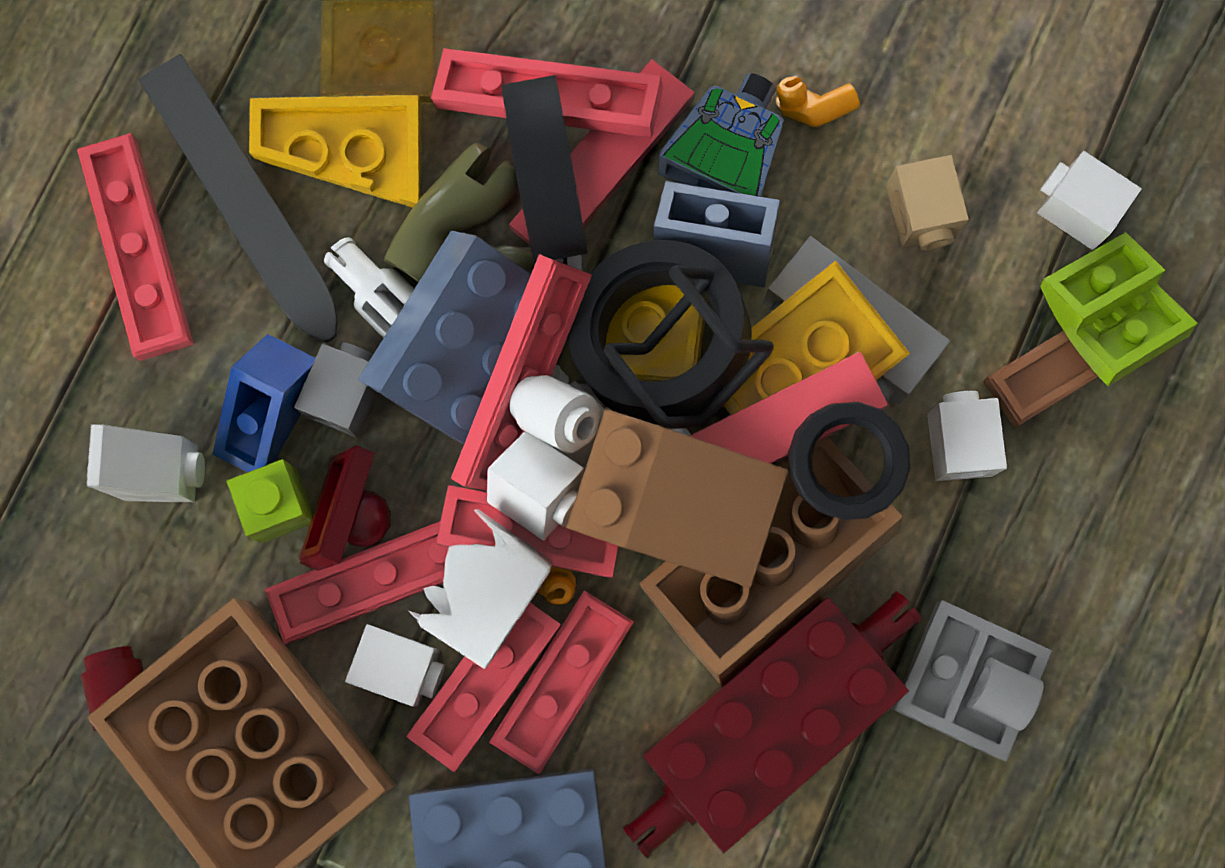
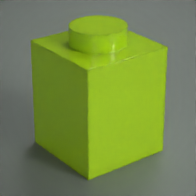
[227,459,314,543]

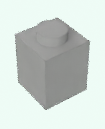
[294,342,378,438]

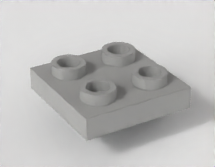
[891,600,1052,761]

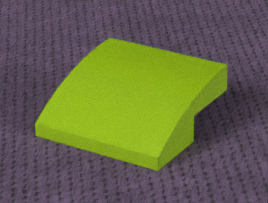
[1040,232,1198,386]

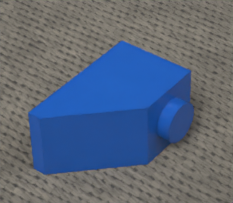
[212,334,315,472]

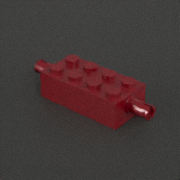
[622,591,922,859]

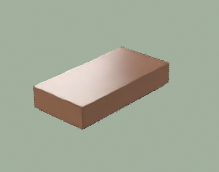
[983,331,1099,429]

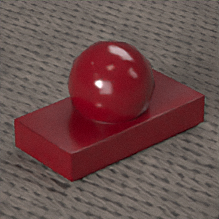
[299,445,391,570]

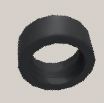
[788,402,910,520]

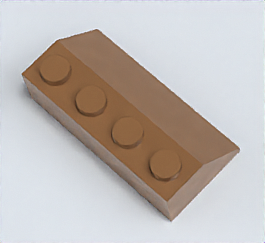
[639,437,903,686]

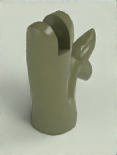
[384,142,535,288]

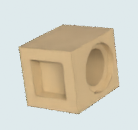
[886,155,969,251]

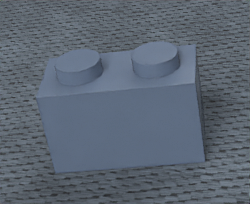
[653,181,780,288]

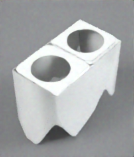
[409,509,553,669]

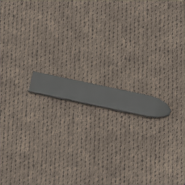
[138,54,338,342]

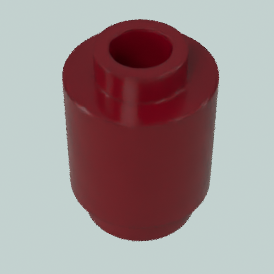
[80,646,144,732]

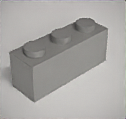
[763,236,950,406]

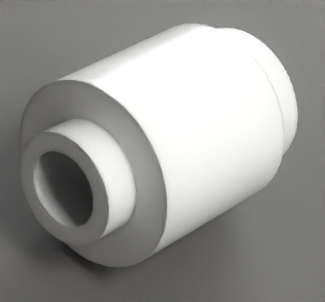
[510,375,599,453]

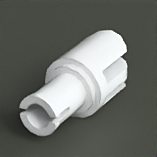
[324,237,415,338]

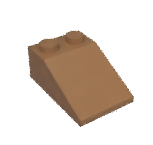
[566,409,789,587]

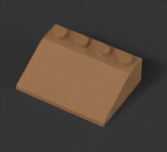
[87,598,397,868]

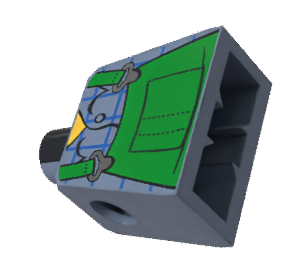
[658,73,784,197]

